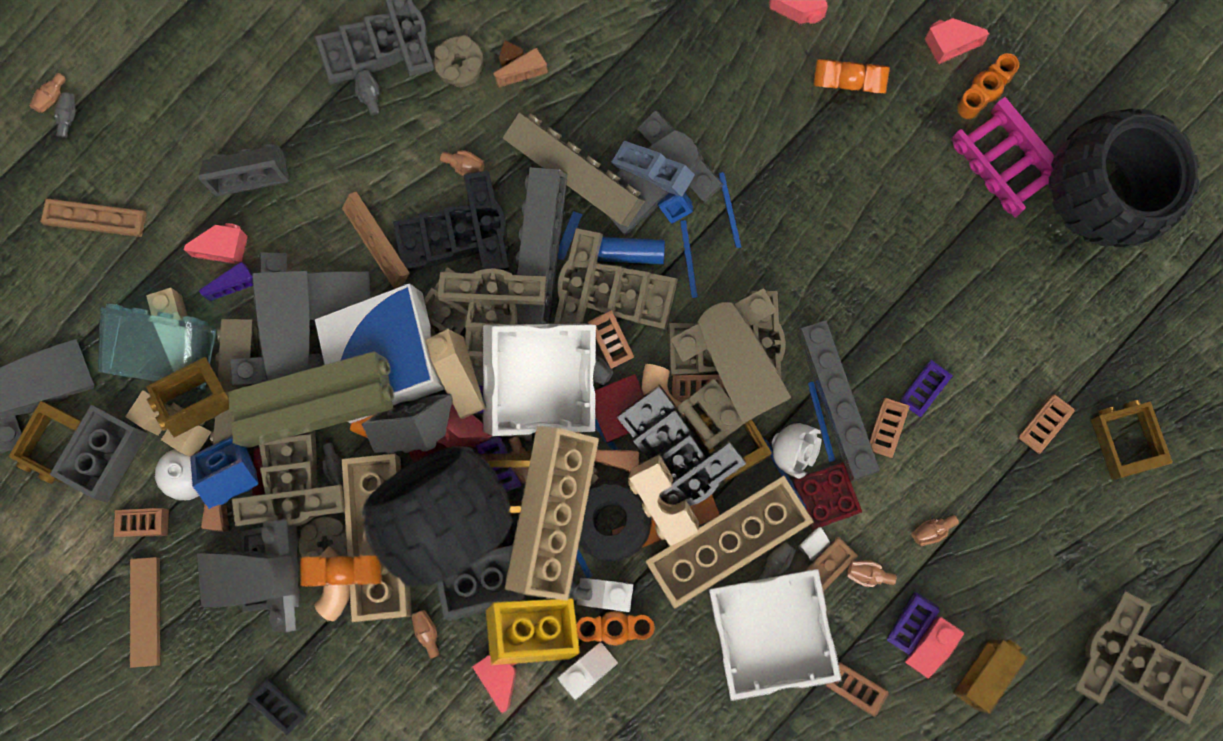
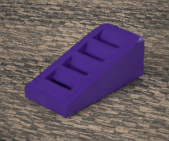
[199,262,253,301]
[899,359,953,417]
[476,436,521,492]
[886,592,940,655]

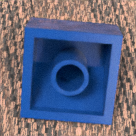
[190,436,258,509]

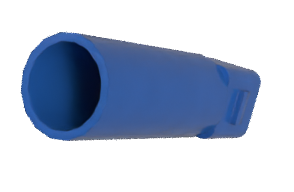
[597,237,665,265]

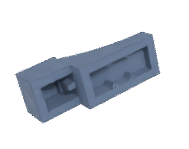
[612,141,695,197]

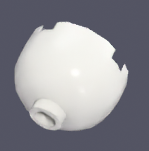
[772,423,822,479]
[155,449,199,500]

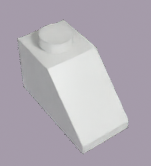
[577,578,633,612]
[558,642,618,700]

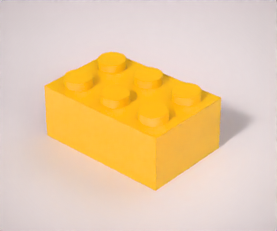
[486,598,579,665]

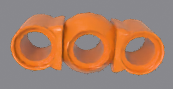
[957,53,1019,119]
[813,59,890,93]
[300,555,382,586]
[576,611,654,646]

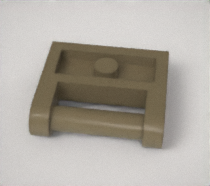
[676,379,747,450]

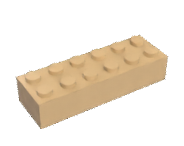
[505,426,599,601]
[342,454,412,622]
[646,476,813,609]

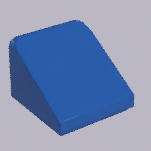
[658,193,693,224]

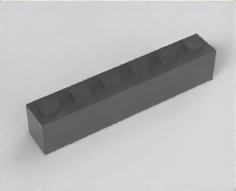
[516,167,567,324]
[798,320,880,481]

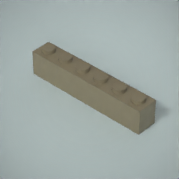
[503,113,645,227]
[210,319,259,460]

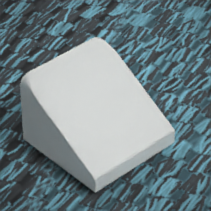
[799,528,830,561]

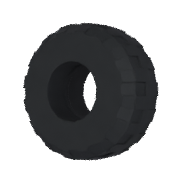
[579,480,652,561]

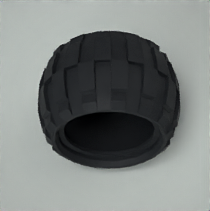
[1049,108,1200,247]
[361,446,512,586]

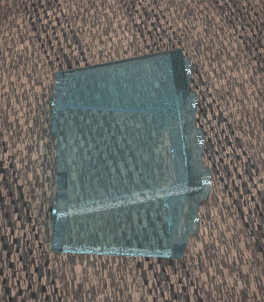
[98,303,216,390]

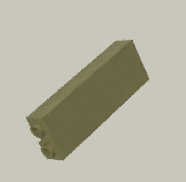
[228,352,394,448]

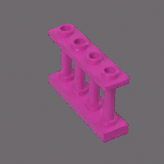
[952,97,1055,218]

